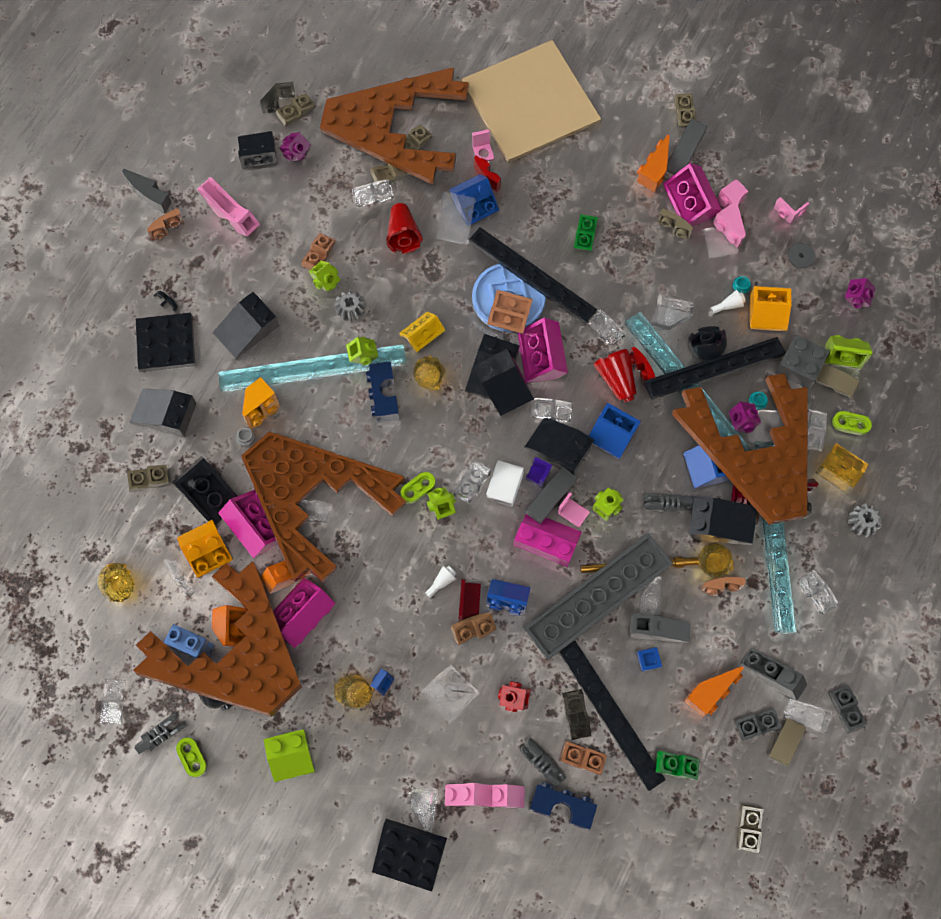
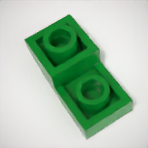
[574,214,598,251]
[656,751,700,780]

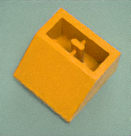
[750,286,792,331]
[242,377,280,429]
[177,520,233,578]

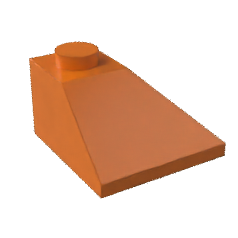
[212,605,248,647]

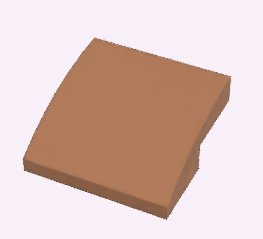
[487,290,533,334]

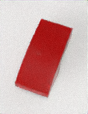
[474,156,501,192]
[630,347,655,381]

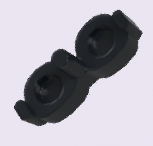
[153,291,178,312]

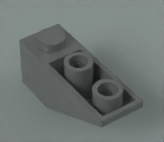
[630,613,691,643]
[741,648,807,701]

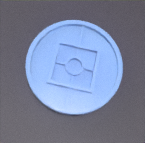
[472,264,546,332]

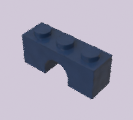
[366,361,399,423]
[529,782,597,831]

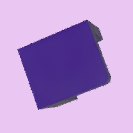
[525,457,552,488]

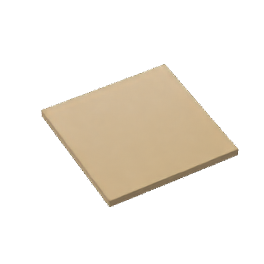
[461,40,601,163]

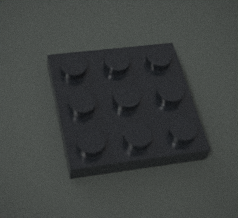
[136,312,195,372]
[372,818,447,892]

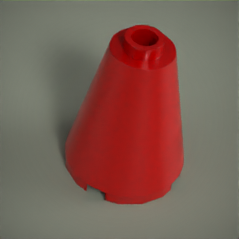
[386,203,423,254]
[593,349,637,403]

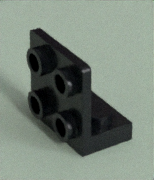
[238,131,277,168]

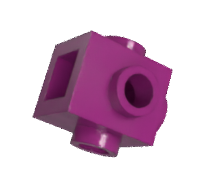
[279,132,311,161]
[845,278,876,309]
[729,401,761,433]

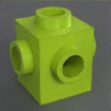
[308,260,341,291]
[346,337,379,366]
[426,487,456,520]
[592,487,623,521]

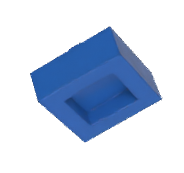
[637,647,662,672]
[370,669,394,696]

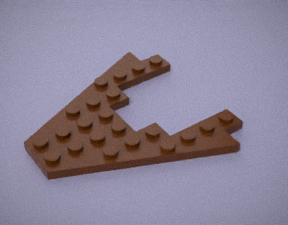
[320,68,469,184]
[672,373,808,525]
[241,432,406,582]
[133,561,302,717]

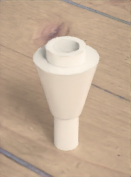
[711,290,746,314]
[425,565,457,598]

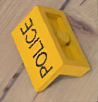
[399,312,445,352]

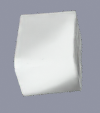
[486,460,524,508]

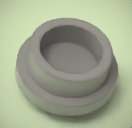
[236,427,255,446]

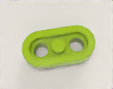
[832,411,872,436]
[401,472,435,504]
[176,738,207,778]

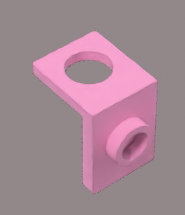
[472,129,494,161]
[774,197,810,224]
[557,492,590,528]

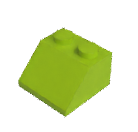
[824,335,872,369]
[263,729,315,782]

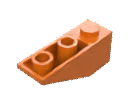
[637,134,670,192]
[261,560,312,594]
[684,666,744,717]

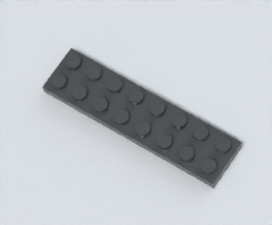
[523,533,673,661]

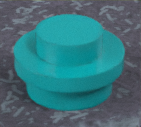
[732,276,751,294]
[749,392,768,410]

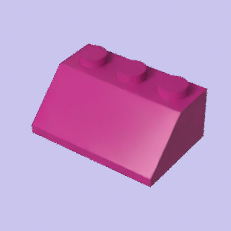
[663,163,722,226]
[517,318,568,383]
[219,489,277,559]
[513,514,582,568]
[273,578,336,648]

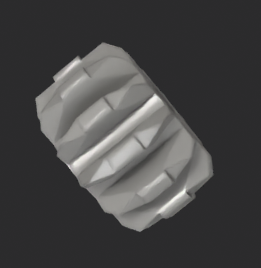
[334,290,366,323]
[848,503,883,537]

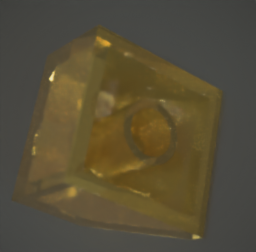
[815,443,869,495]

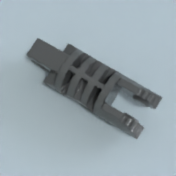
[643,494,694,512]
[134,712,186,754]
[520,738,566,787]

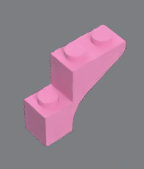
[197,177,260,237]
[713,179,748,248]
[445,783,525,808]

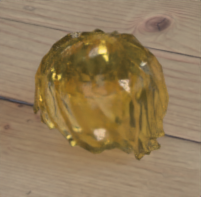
[413,355,446,390]
[698,543,734,578]
[97,563,135,603]
[334,675,374,710]

